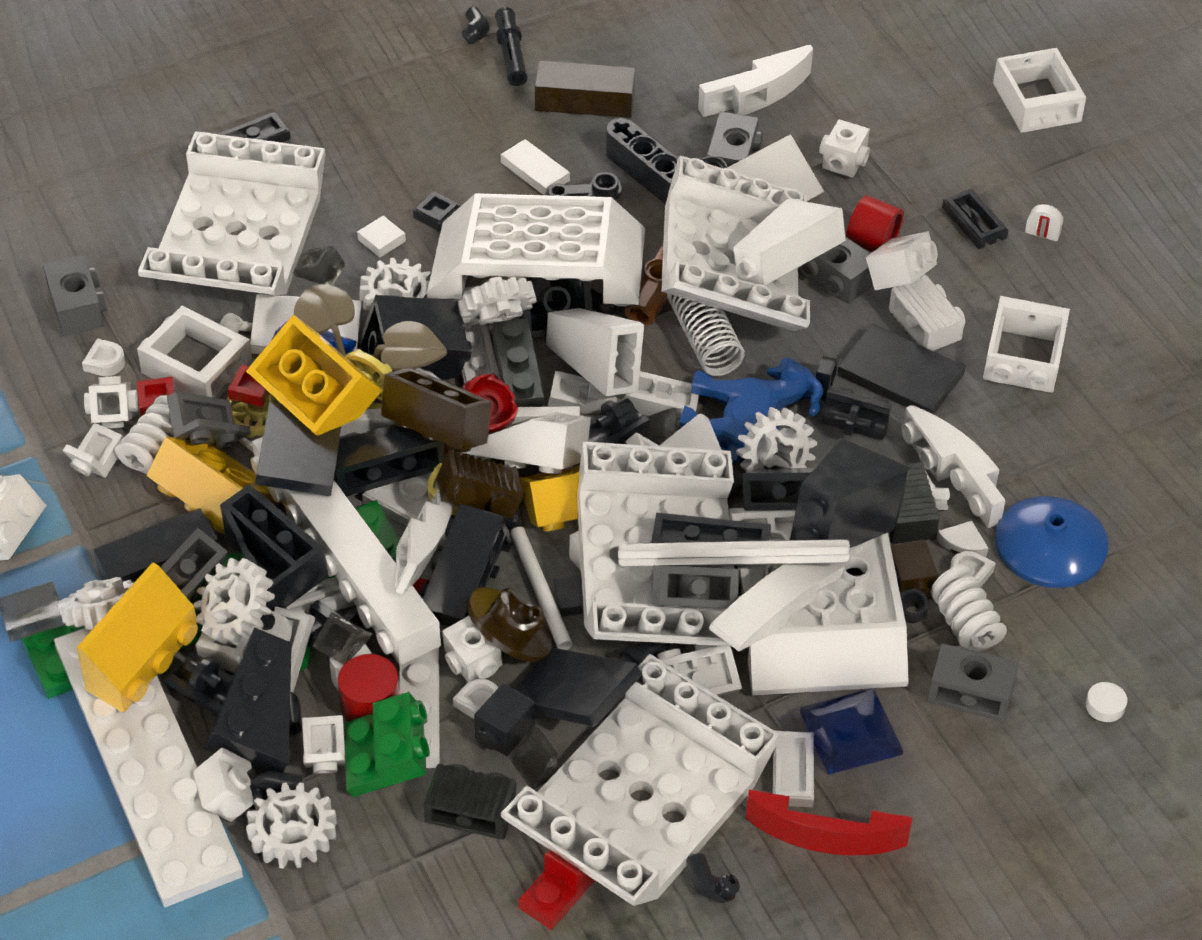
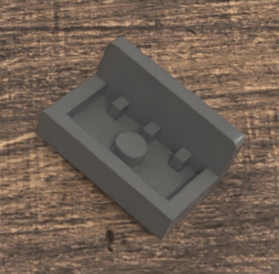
[167,392,251,448]

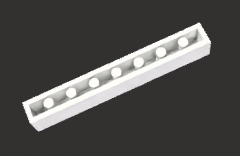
[251,437,441,666]

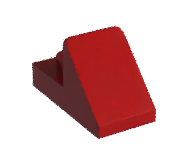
[518,851,595,930]

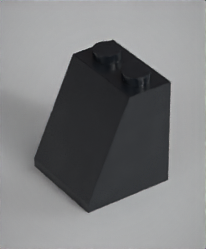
[358,295,472,380]
[790,438,911,548]

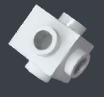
[819,119,870,178]
[84,376,138,428]
[442,616,502,682]

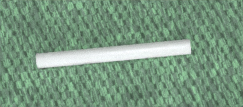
[510,527,572,650]

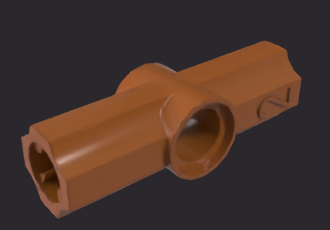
[625,245,674,327]

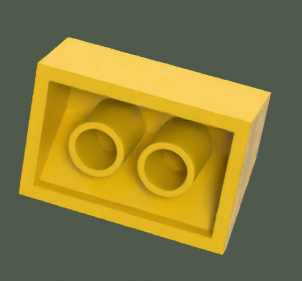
[246,315,382,436]
[146,437,282,534]
[519,465,580,531]
[76,562,198,713]

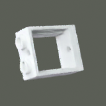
[993,48,1086,133]
[983,296,1070,393]
[137,306,253,398]

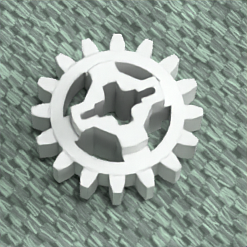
[359,258,432,311]
[458,277,536,326]
[736,407,817,472]
[194,558,275,644]
[59,577,135,630]
[246,782,337,868]

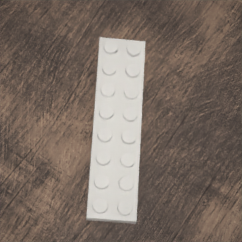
[54,628,243,908]

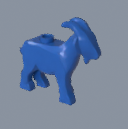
[679,357,823,464]

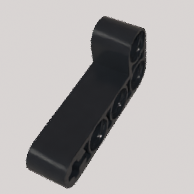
[606,118,727,205]

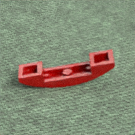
[746,789,912,856]

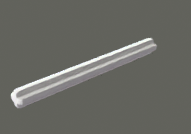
[618,539,850,567]

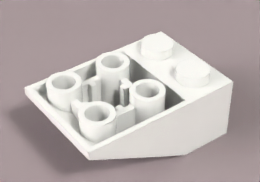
[461,412,591,474]

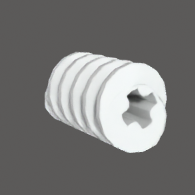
[114,395,174,474]
[931,565,1007,652]

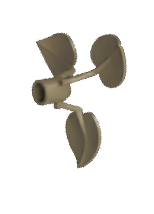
[294,285,447,371]

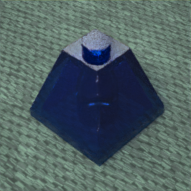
[800,688,903,775]

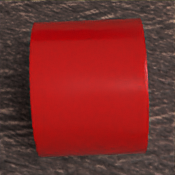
[846,195,904,252]
[338,654,399,721]

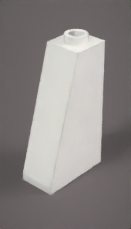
[733,199,846,285]
[546,308,644,397]

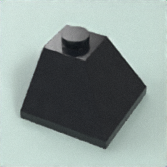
[516,277,593,338]

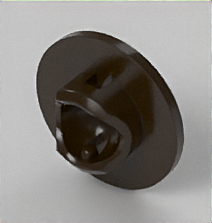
[467,587,552,662]

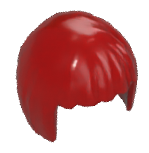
[463,374,519,435]

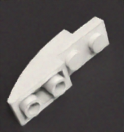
[698,45,813,117]
[901,405,1006,528]

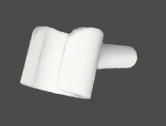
[220,313,253,333]
[925,471,950,510]

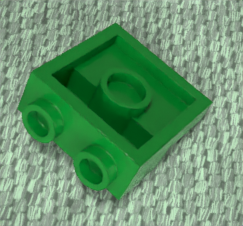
[344,692,430,798]

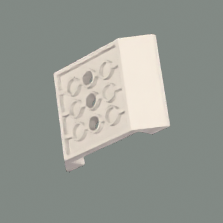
[138,131,325,295]
[661,155,810,331]
[427,194,645,306]
[577,442,749,647]
[728,508,909,696]
[501,654,780,906]

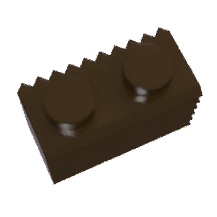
[436,449,524,520]

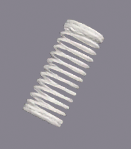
[667,293,744,376]

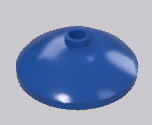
[995,496,1109,588]

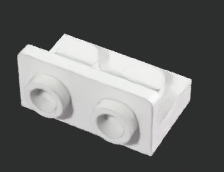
[657,644,742,696]

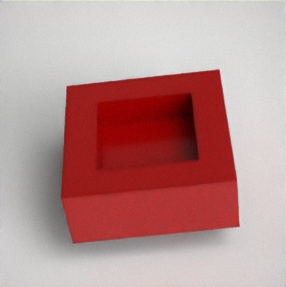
[228,364,270,407]
[136,377,175,416]

